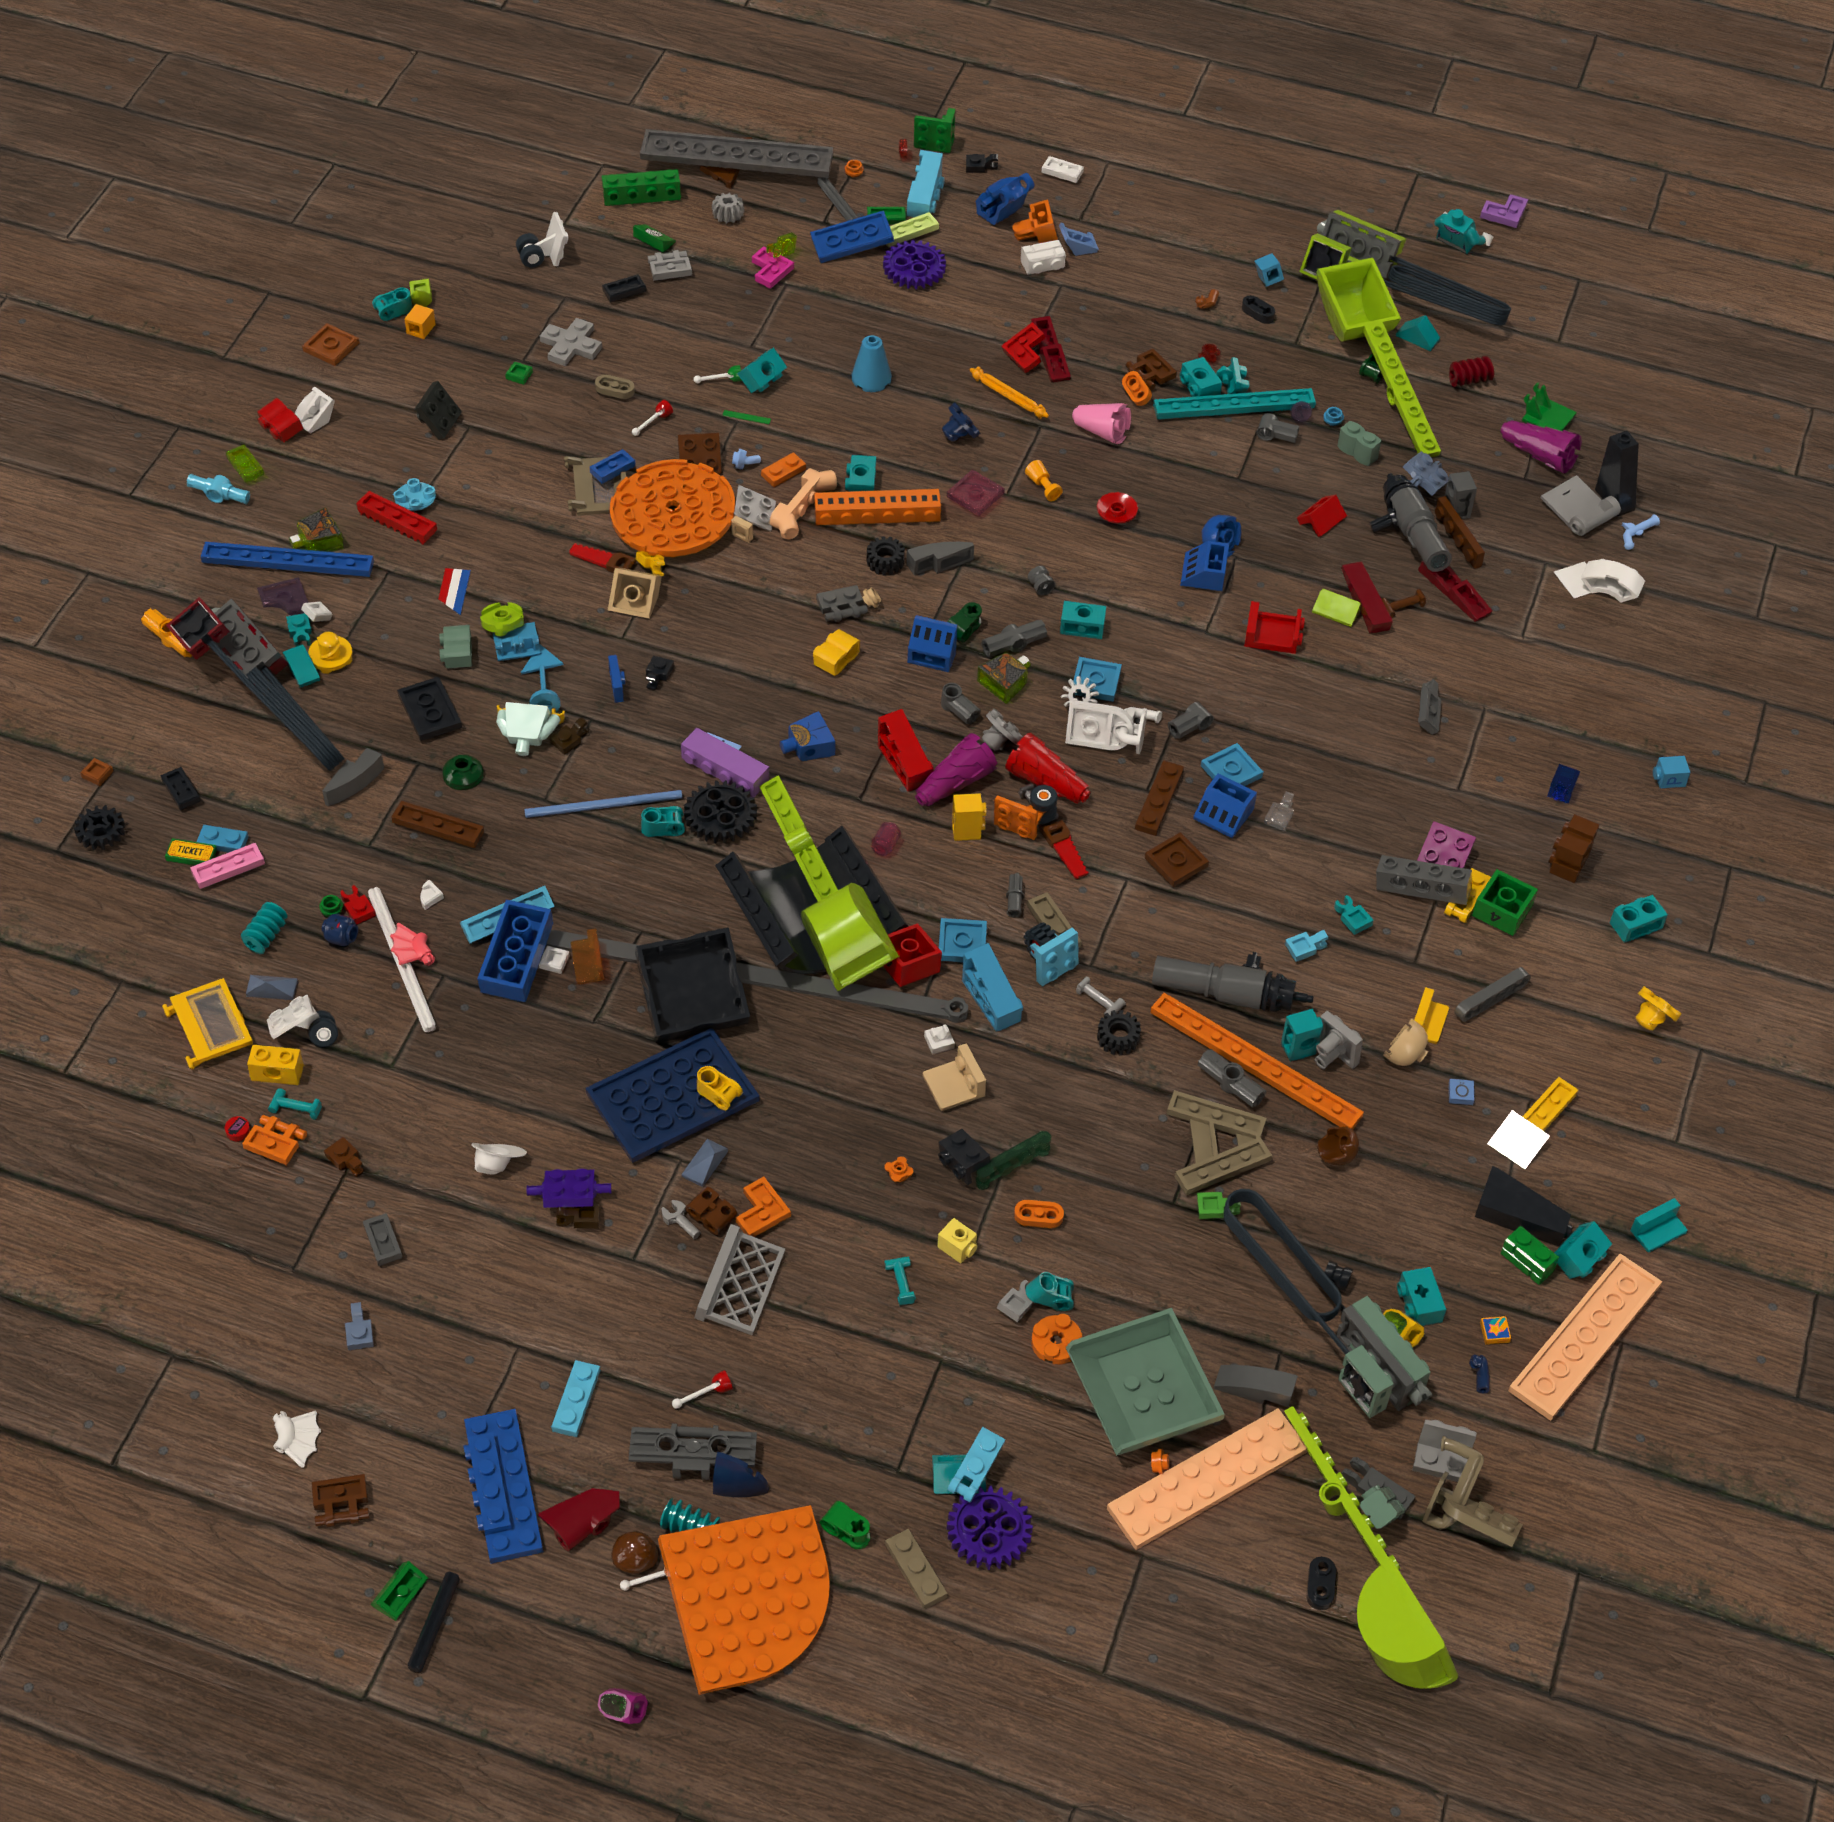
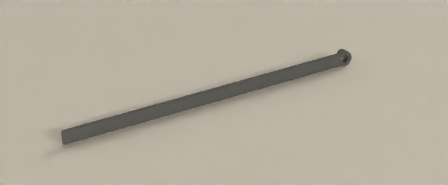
[545,929,968,1023]

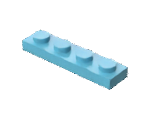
[460,886,554,944]

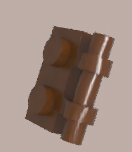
[1126,349,1177,390]
[312,1474,370,1528]

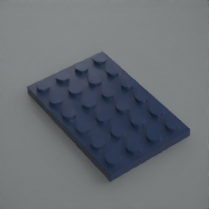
[586,1028,760,1163]

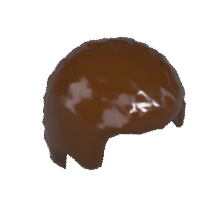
[1317,1126,1359,1165]
[611,1531,658,1575]

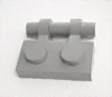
[648,250,692,281]

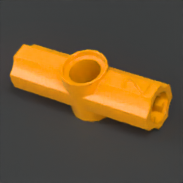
[141,608,192,658]

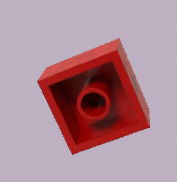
[883,923,942,987]

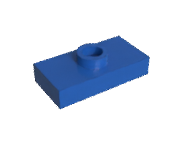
[590,449,636,484]
[608,655,625,703]

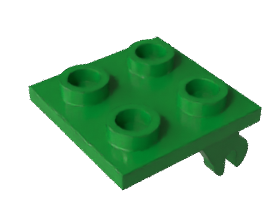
[1522,382,1577,431]

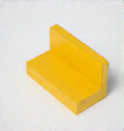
[1414,987,1449,1044]

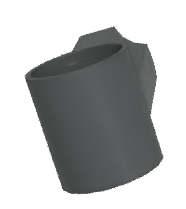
[1256,414,1300,443]
[941,683,981,725]
[1168,702,1214,739]

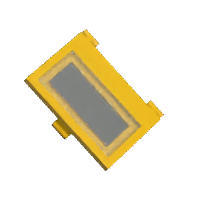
[162,978,253,1070]

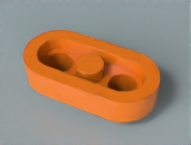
[1122,371,1152,406]
[1014,1200,1064,1228]

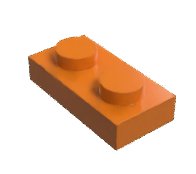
[761,452,806,487]

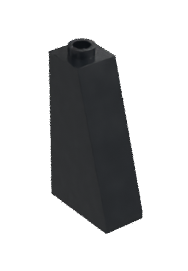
[1595,431,1639,516]
[1475,1166,1573,1247]

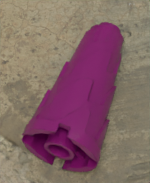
[1500,420,1582,474]
[915,733,998,806]

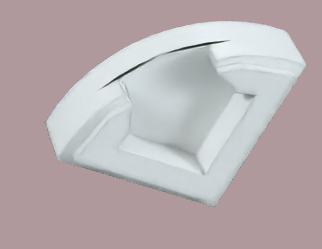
[420,880,444,910]

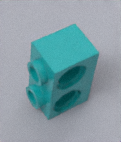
[1610,895,1668,943]

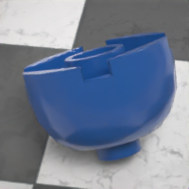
[1202,515,1241,557]

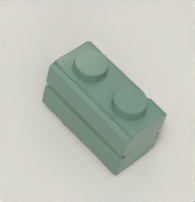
[1360,1485,1406,1529]

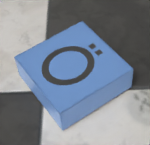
[1449,1079,1474,1105]

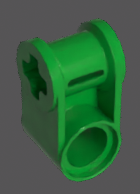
[819,1501,870,1549]

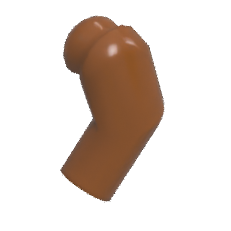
[1195,289,1219,309]

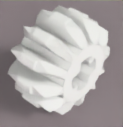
[1061,676,1099,707]

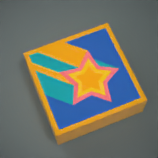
[1480,1316,1511,1344]

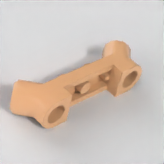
[770,468,837,539]

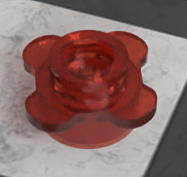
[1198,344,1221,363]

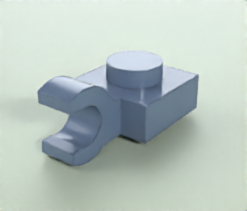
[345,1302,374,1350]

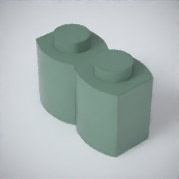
[1337,421,1381,466]
[439,625,472,668]

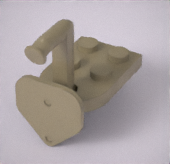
[1422,1436,1523,1547]

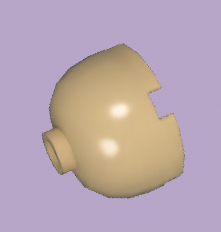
[1383,1018,1428,1066]

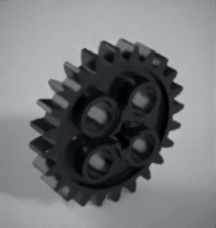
[684,780,757,843]

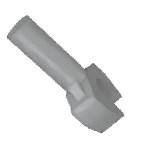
[662,1200,701,1239]

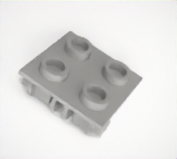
[734,485,776,532]

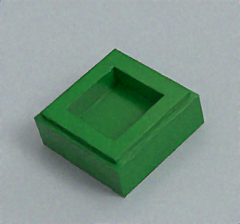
[505,361,533,385]

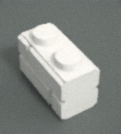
[1021,240,1066,275]

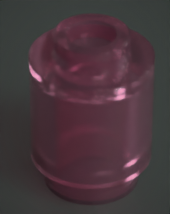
[871,822,901,856]

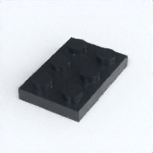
[397,676,462,741]

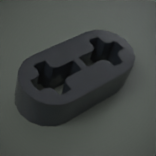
[1242,295,1275,324]

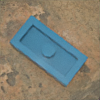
[197,825,249,853]

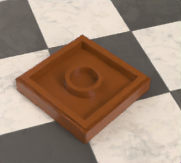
[302,323,359,366]

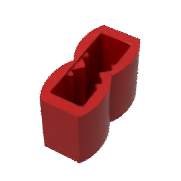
[257,398,304,442]

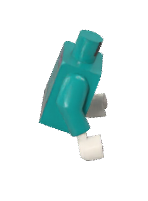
[1434,209,1494,254]

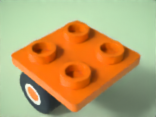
[994,785,1057,840]

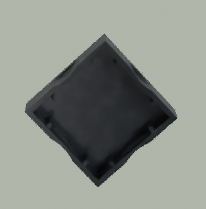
[635,927,750,1043]

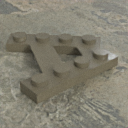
[1167,1090,1272,1195]

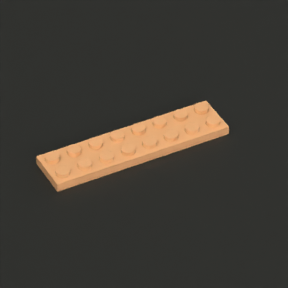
[1508,1254,1662,1421]
[1107,1408,1307,1550]

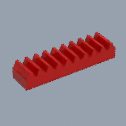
[356,491,437,545]

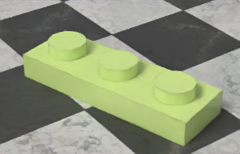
[886,212,939,247]

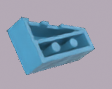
[962,943,1023,1032]

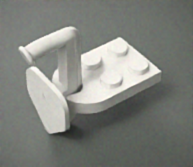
[1065,700,1162,754]

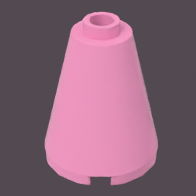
[1072,403,1131,444]

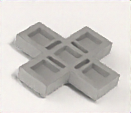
[540,318,602,366]

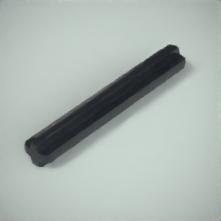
[408,1571,460,1673]

